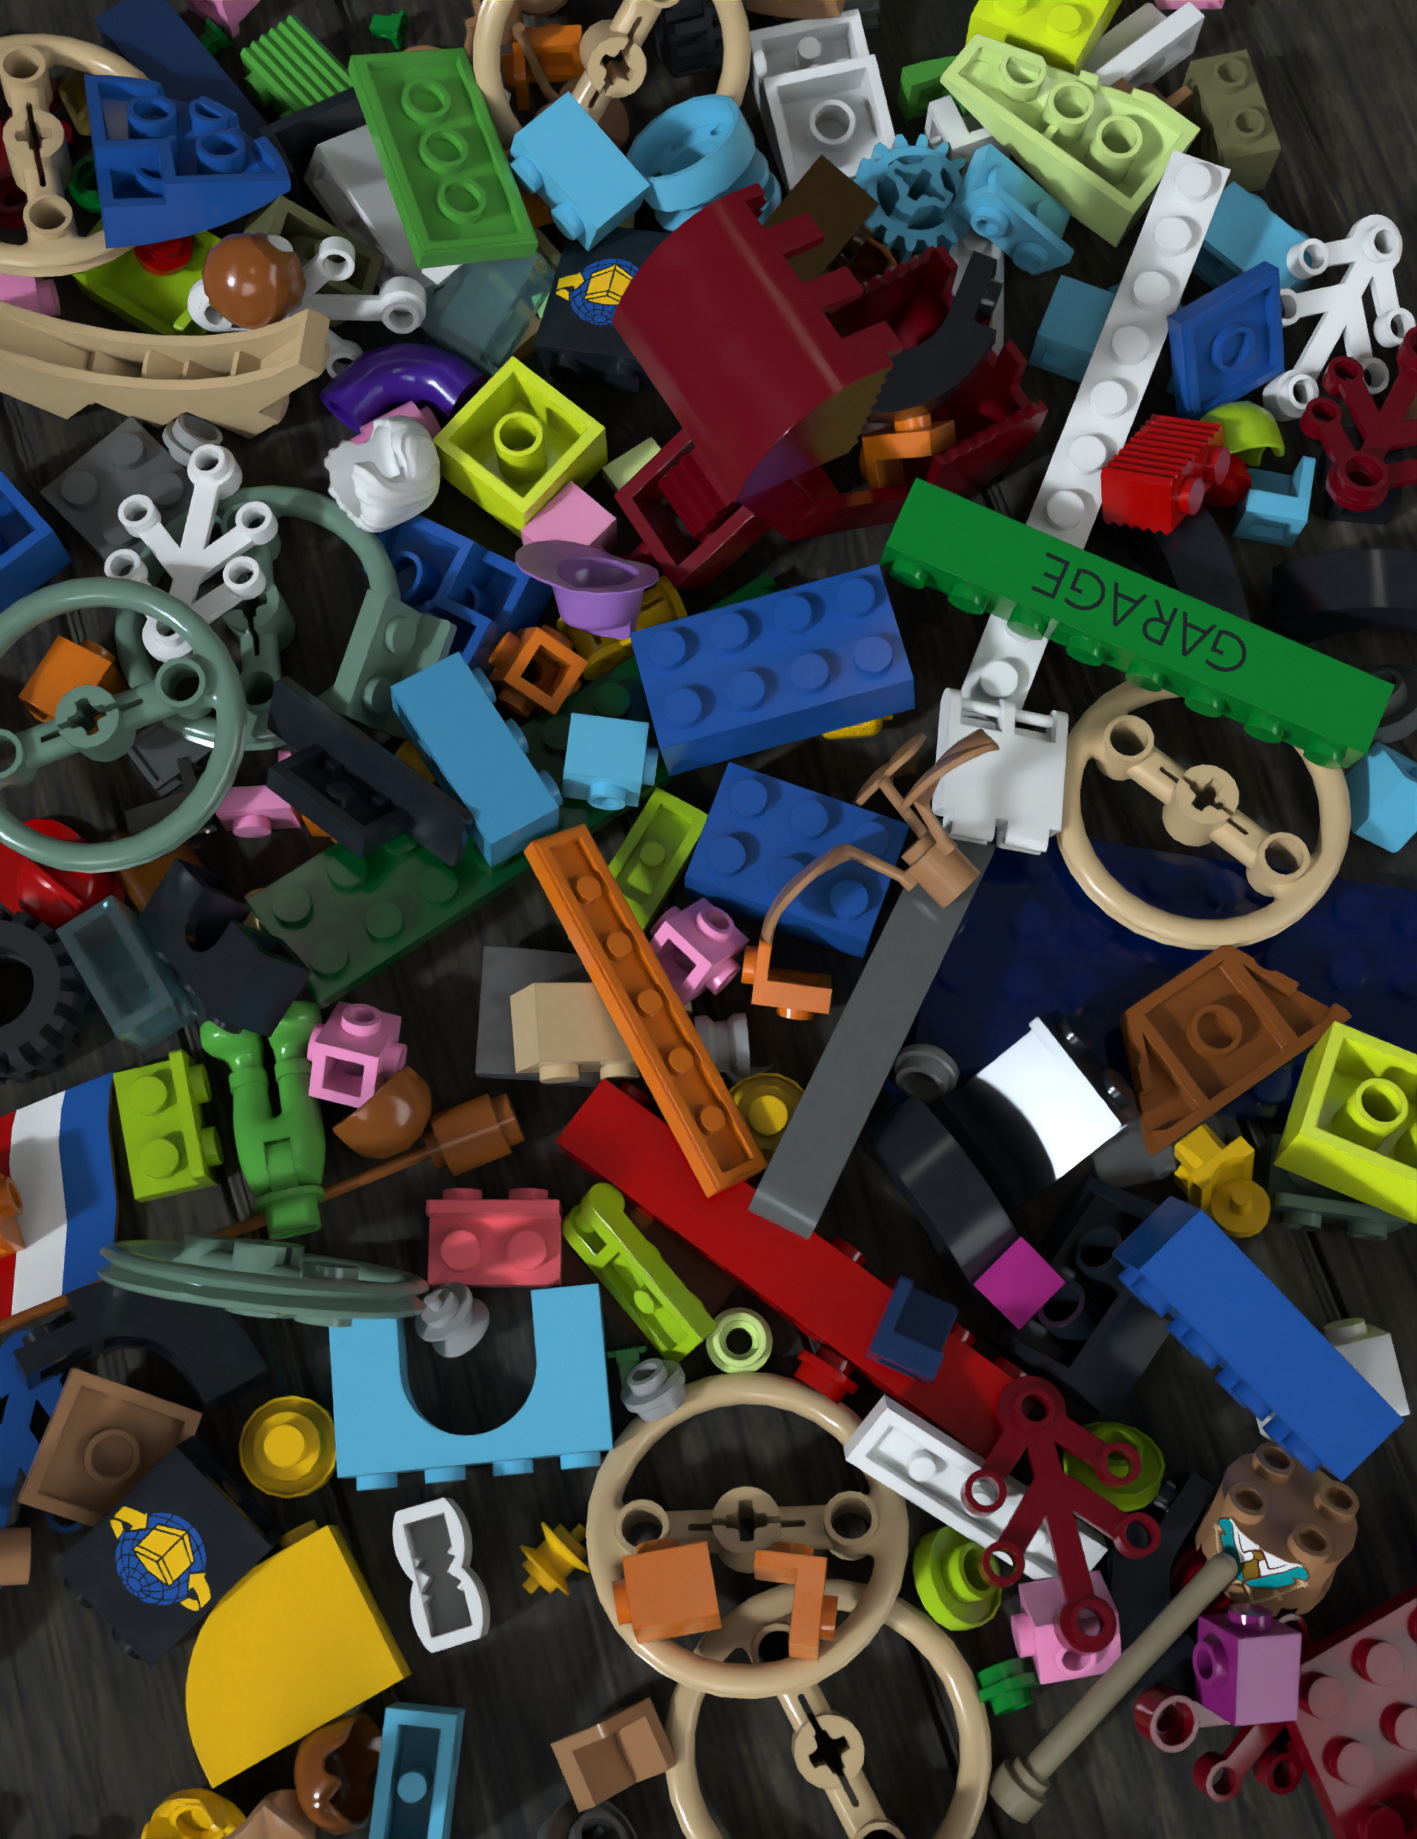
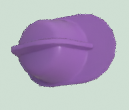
[515,540,659,640]

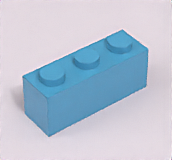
[390,651,563,868]

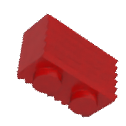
[1100,414,1230,536]

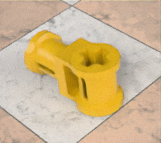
[556,575,688,681]

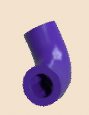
[320,342,488,434]

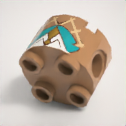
[1194,1442,1359,1617]

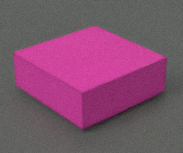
[973,1237,1066,1330]

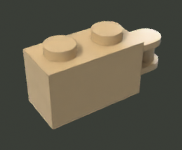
[510,982,692,1083]

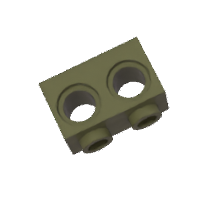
[1182,49,1281,192]

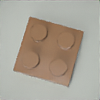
[17,1368,203,1527]

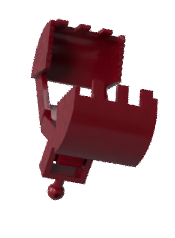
[612,182,1048,590]

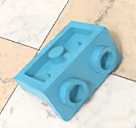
[952,143,1074,277]

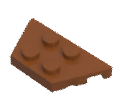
[1119,945,1352,1157]

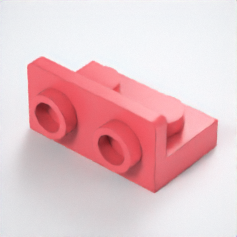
[425,1188,564,1288]

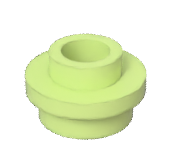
[706,1307,773,1373]

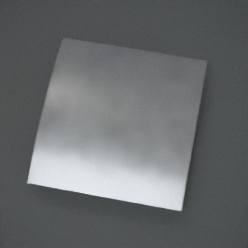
[475,946,601,1088]

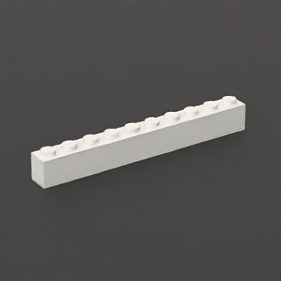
[961,150,1231,725]

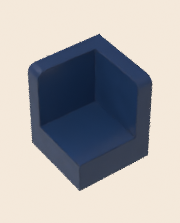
[864,1275,958,1385]

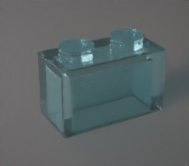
[420,252,555,377]
[56,895,198,1052]

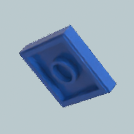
[1167,261,1285,421]

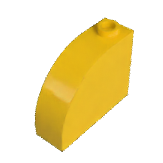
[186,1520,412,1788]

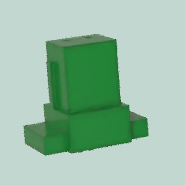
[369,10,409,50]
[198,17,233,56]
[606,1343,647,1387]

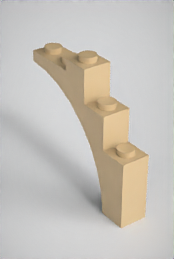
[0,300,330,439]

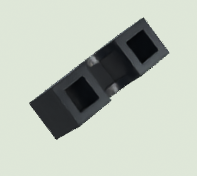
[136,857,312,1038]

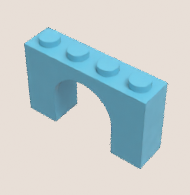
[329,1283,614,1491]

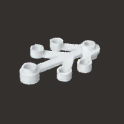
[1263,214,1416,422]
[187,235,427,378]
[104,444,278,663]

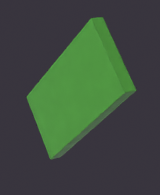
[348,47,539,269]

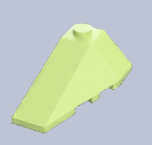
[940,33,1200,248]

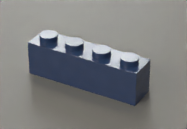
[94,0,268,140]

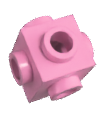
[649,897,750,1006]
[307,1001,407,1108]

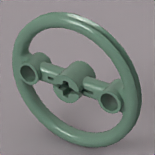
[114,485,400,751]
[0,576,247,873]
[96,1233,429,1327]

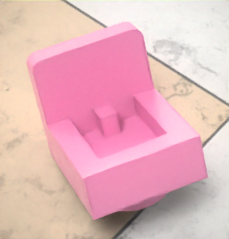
[215,750,301,838]

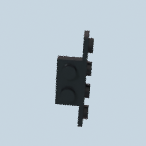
[266,676,474,867]

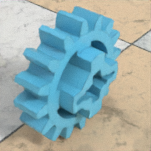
[853,134,971,262]

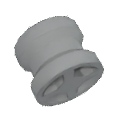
[694,1012,750,1078]

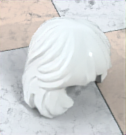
[324,415,440,532]

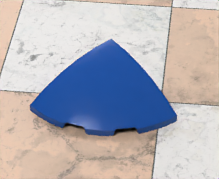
[84,75,291,248]
[363,514,554,685]

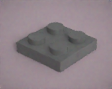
[39,416,195,576]

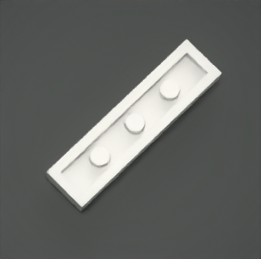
[843,1395,1108,1581]

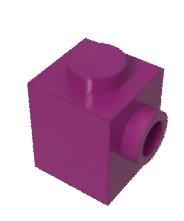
[1193,1603,1302,1726]

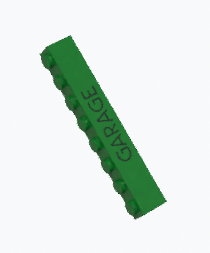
[879,477,1395,769]

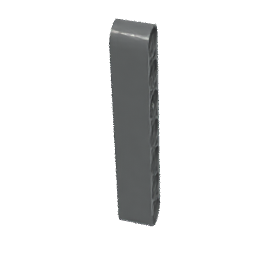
[748,817,997,1240]

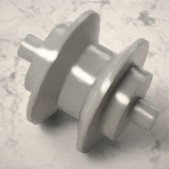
[415,1282,489,1358]

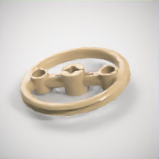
[473,0,751,150]
[0,33,149,278]
[1055,680,1351,950]
[586,1372,909,1699]
[665,1579,992,1839]

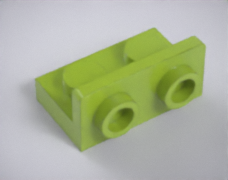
[113,1049,224,1203]

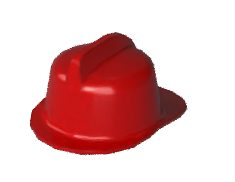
[0,818,126,948]

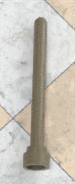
[988,1553,1238,1824]

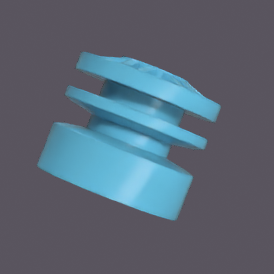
[627,94,781,233]

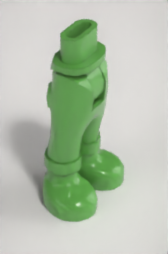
[200,1001,326,1240]

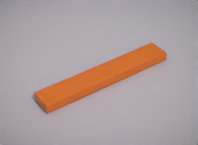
[523,823,769,1198]

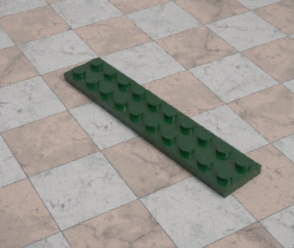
[247,572,781,1010]

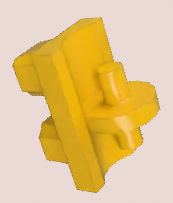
[1174,1123,1271,1238]

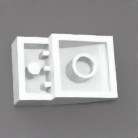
[749,9,895,194]

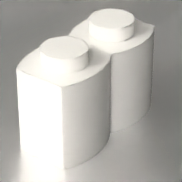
[393,1497,490,1653]

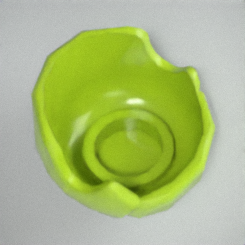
[1199,401,1285,467]

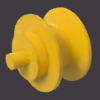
[519,1521,590,1596]

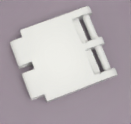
[932,688,1069,855]

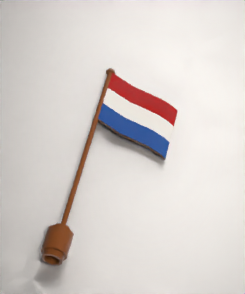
[0,1071,525,1334]

